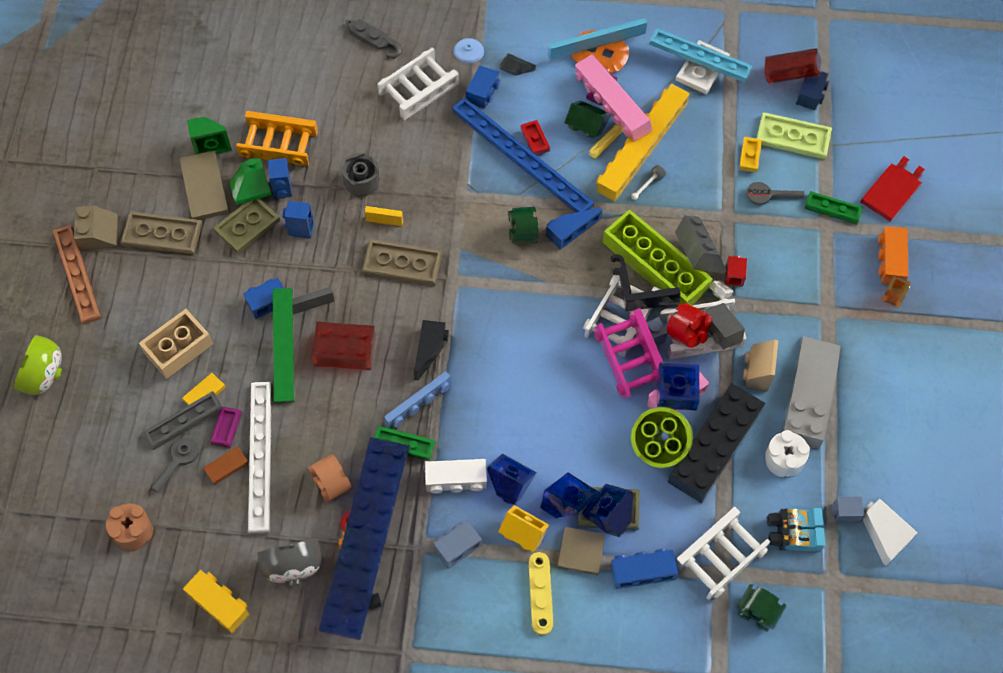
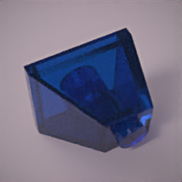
[487,453,537,505]
[540,472,600,518]
[581,483,633,537]

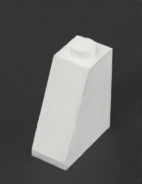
[862,499,917,566]

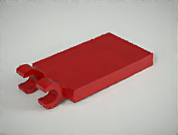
[860,156,925,222]

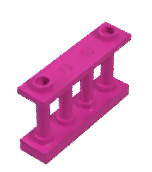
[594,308,670,399]

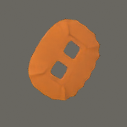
[571,30,629,73]

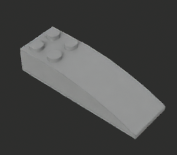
[781,336,840,449]

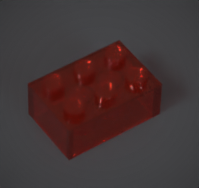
[311,322,376,370]

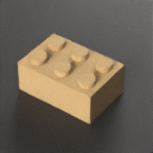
[139,309,213,379]

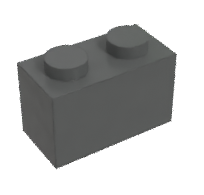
[704,303,745,350]

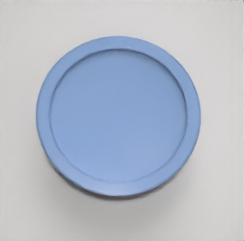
[454,38,484,63]

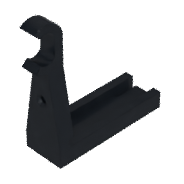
[611,254,681,311]

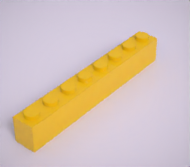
[596,84,690,202]

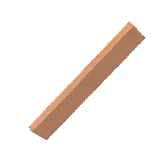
[53,225,101,325]

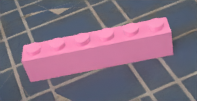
[575,54,652,142]

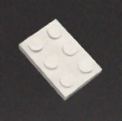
[676,40,730,95]

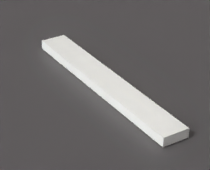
[248,382,272,534]

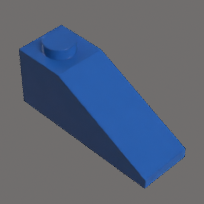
[546,208,602,250]

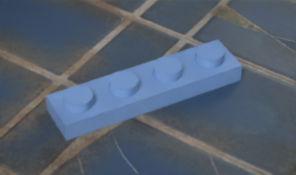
[384,371,451,429]

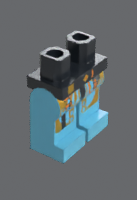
[767,508,825,552]

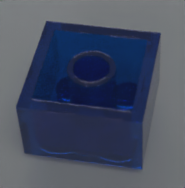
[657,363,700,411]

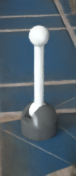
[631,165,666,200]

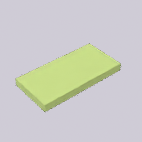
[756,112,832,159]

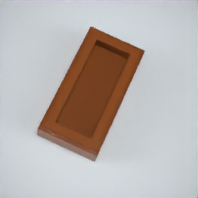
[203,446,249,485]

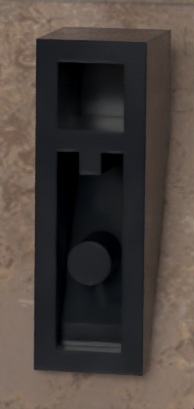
[414,320,449,380]

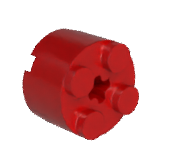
[667,303,712,348]

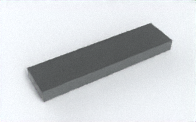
[144,391,223,450]

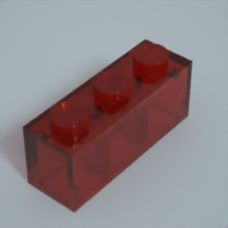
[764,48,821,84]

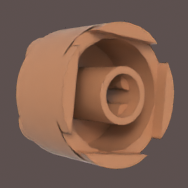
[307,454,352,503]
[106,504,153,551]

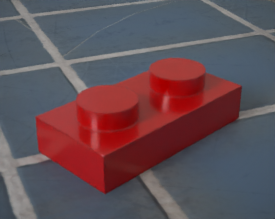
[520,120,550,156]

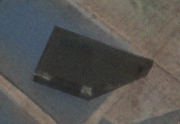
[500,53,536,75]

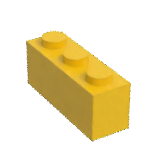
[183,570,249,634]

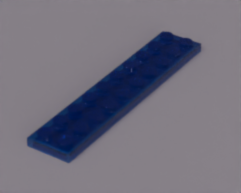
[319,437,410,640]

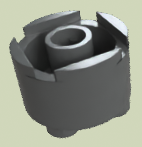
[342,153,380,197]

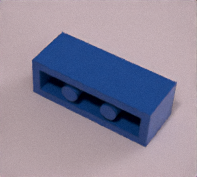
[610,548,678,589]

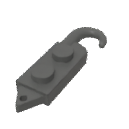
[346,19,402,58]

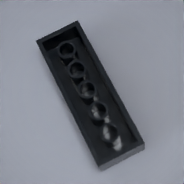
[668,383,766,504]

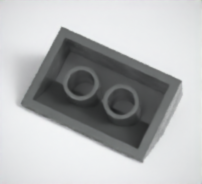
[675,215,726,274]

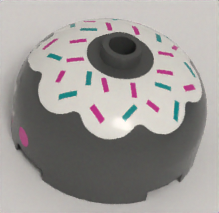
[257,540,322,586]

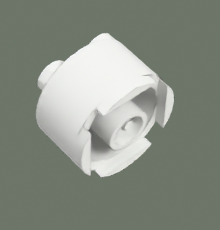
[765,430,810,477]

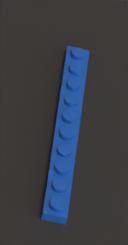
[452,97,594,212]

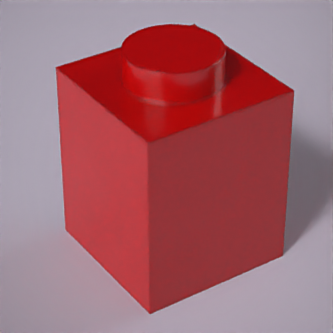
[724,256,747,287]

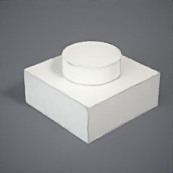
[709,280,734,299]

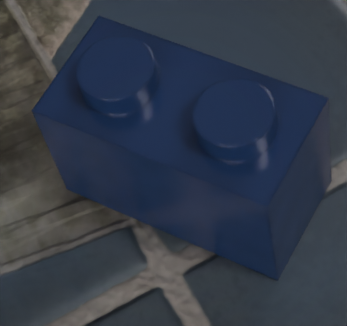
[796,67,830,110]

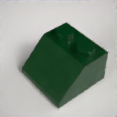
[564,100,612,138]

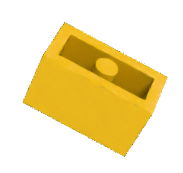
[498,505,549,552]

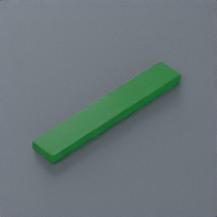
[273,288,295,403]

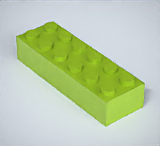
[602,209,713,307]

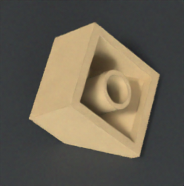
[742,340,779,391]

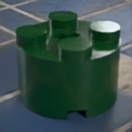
[508,206,539,245]
[737,584,787,632]

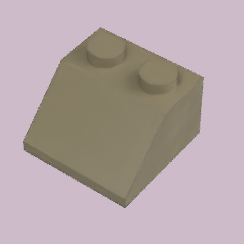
[74,206,118,250]

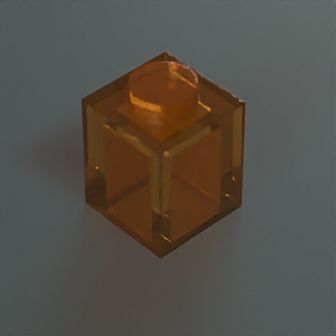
[881,275,912,308]

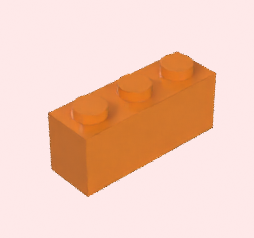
[878,226,908,286]

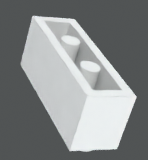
[425,459,487,494]

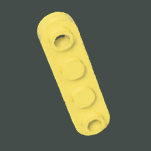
[529,552,553,636]

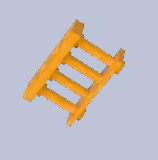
[236,111,318,166]

